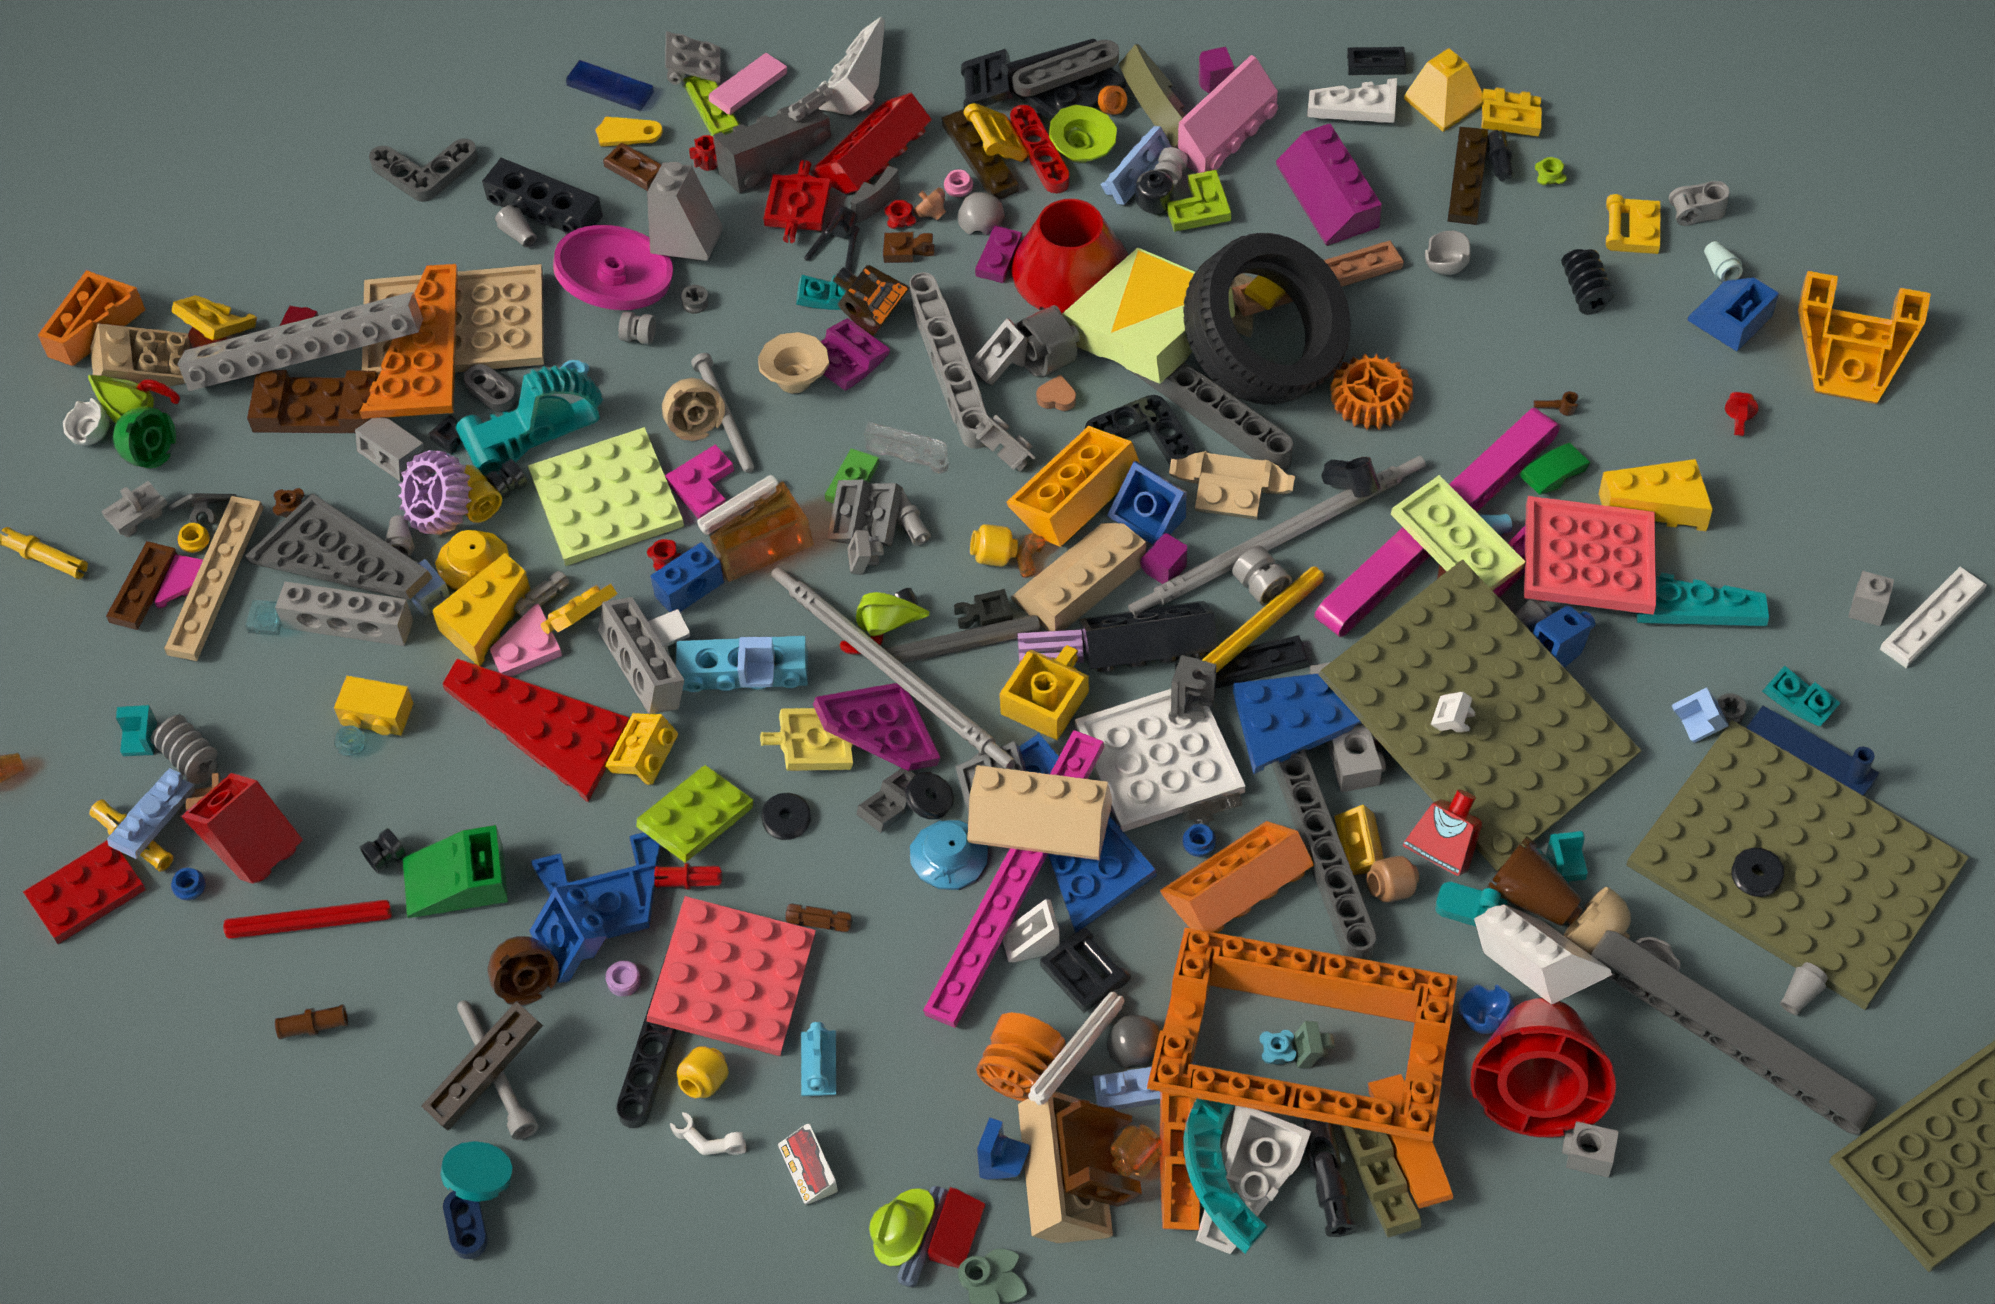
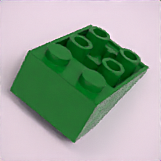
[403,825,508,918]

